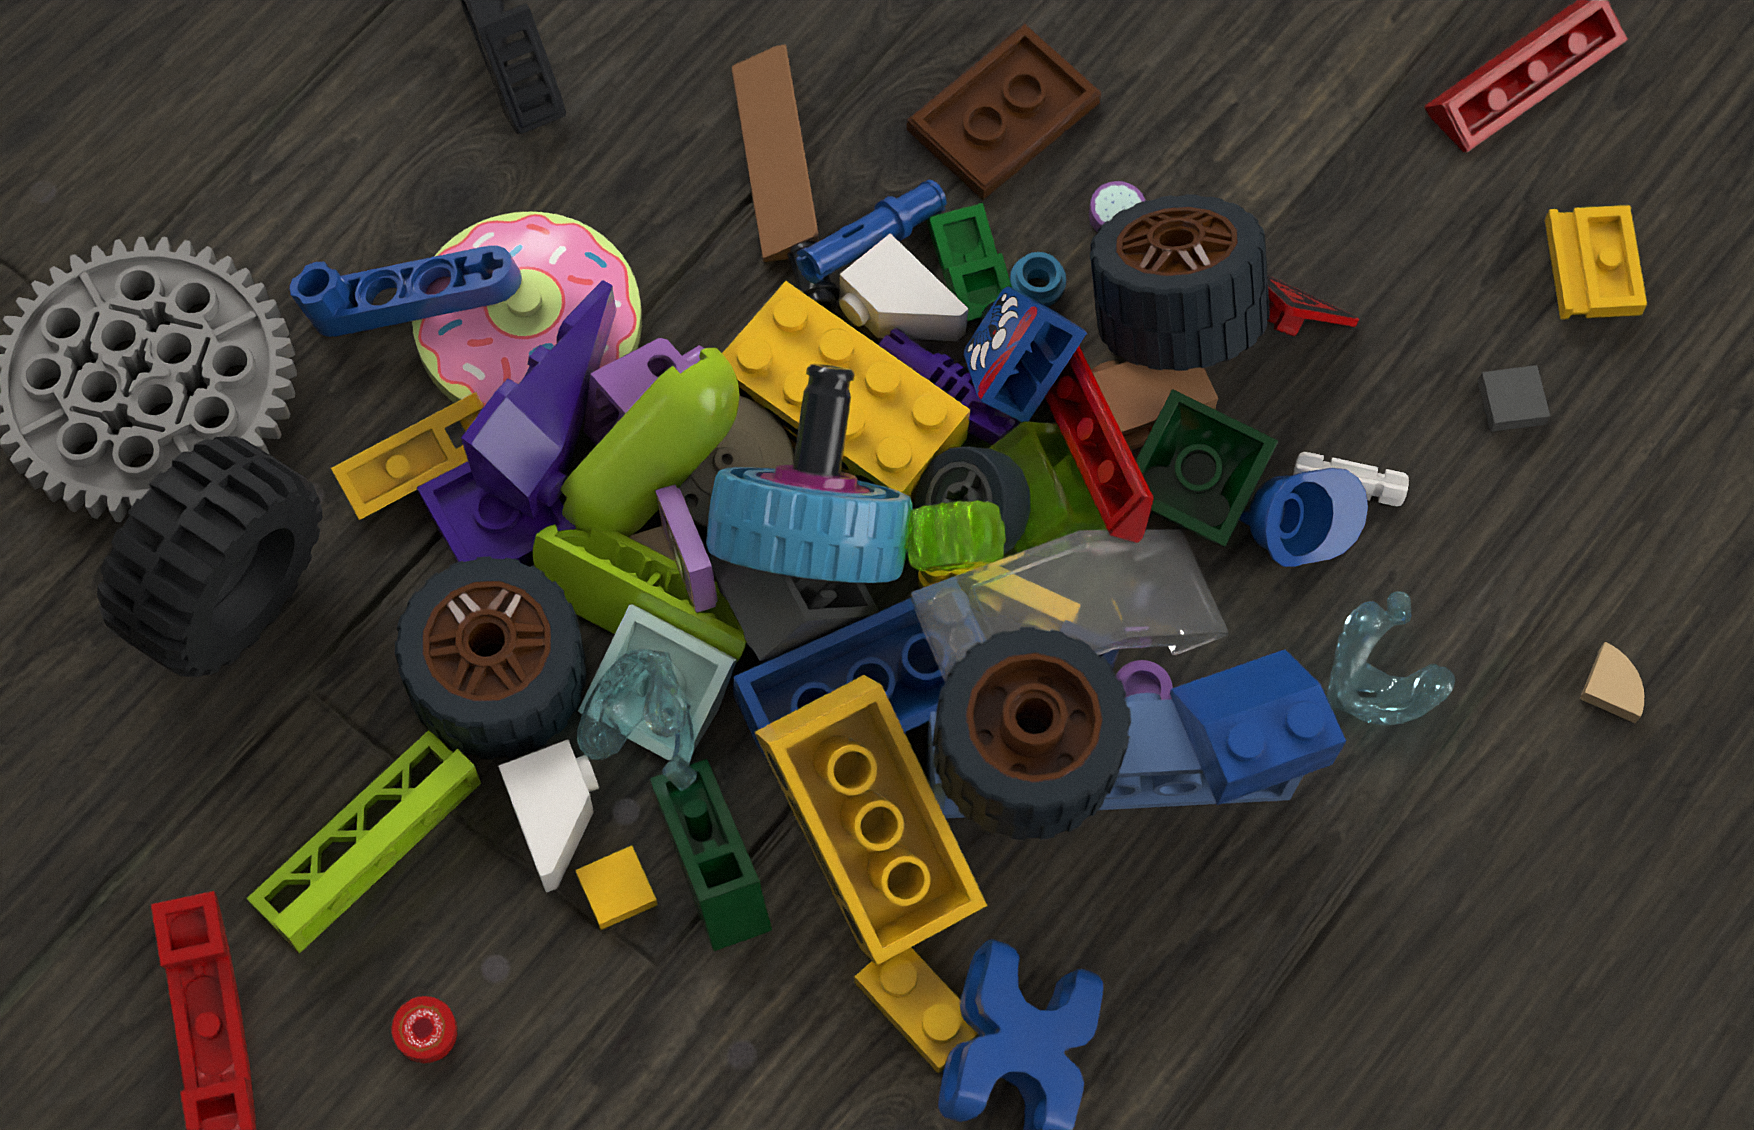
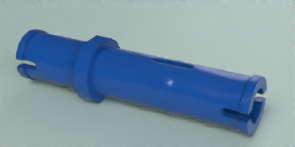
[796,180,947,284]

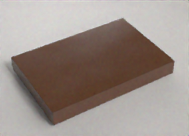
[907,24,1102,200]

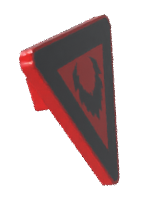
[1267,275,1359,337]

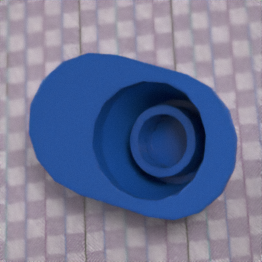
[1240,468,1368,567]

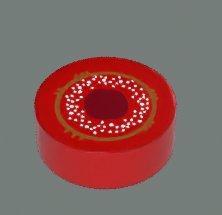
[392,996,458,1063]

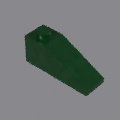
[650,759,772,952]

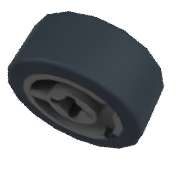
[915,447,1031,560]

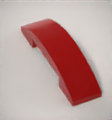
[151,891,256,1130]

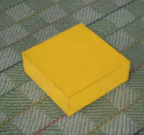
[575,846,657,930]

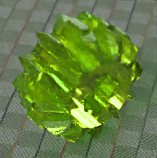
[904,500,1006,572]

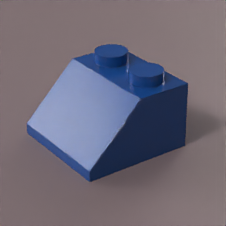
[1169,650,1346,805]

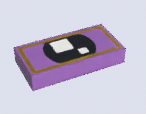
[655,485,718,613]

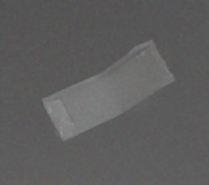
[911,530,1228,683]

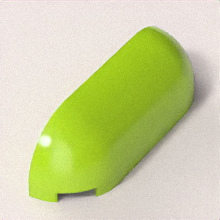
[560,347,739,537]
[533,524,747,663]

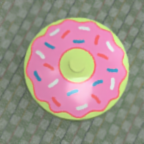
[412,212,642,411]

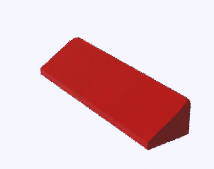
[1424,0,1628,152]
[1045,346,1154,543]

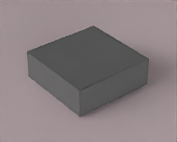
[1477,365,1550,432]

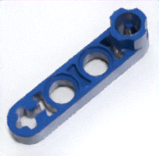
[289,245,522,337]

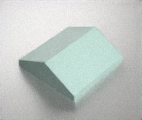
[578,604,737,767]

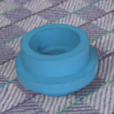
[1010,252,1066,307]

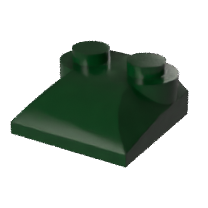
[1136,389,1278,548]

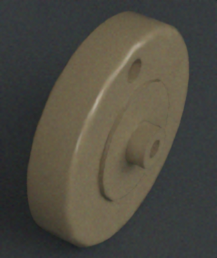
[679,396,794,534]

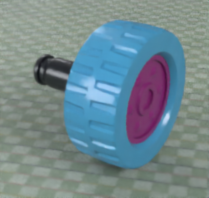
[706,364,913,583]

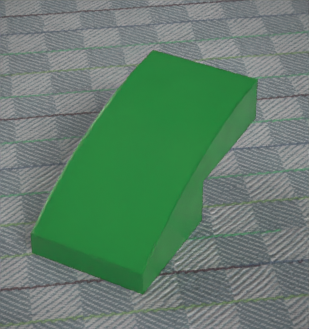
[926,203,1012,322]

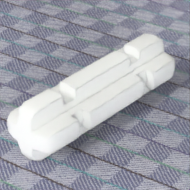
[1293,452,1409,506]

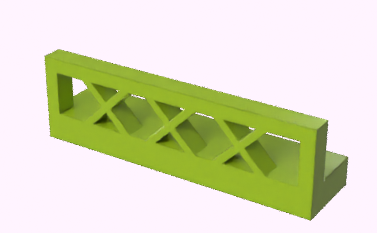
[247,730,481,954]

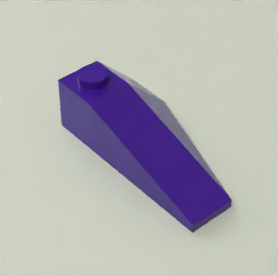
[461,280,616,519]

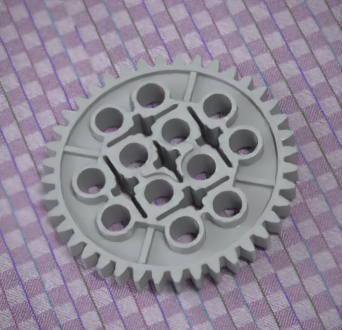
[0,237,297,522]

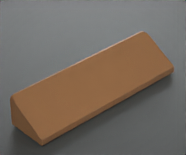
[732,45,819,262]

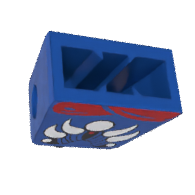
[964,286,1087,424]

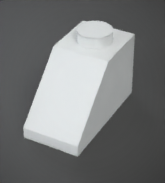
[839,234,969,341]
[499,740,599,893]

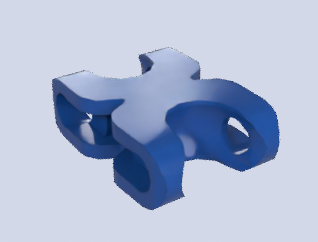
[938,939,1103,1130]

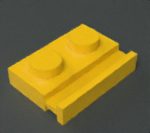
[1545,205,1647,319]

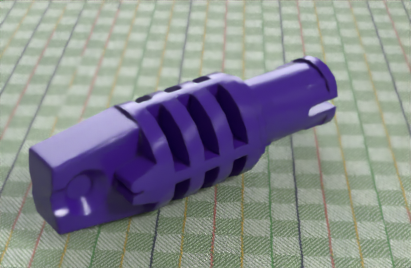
[879,327,1019,448]

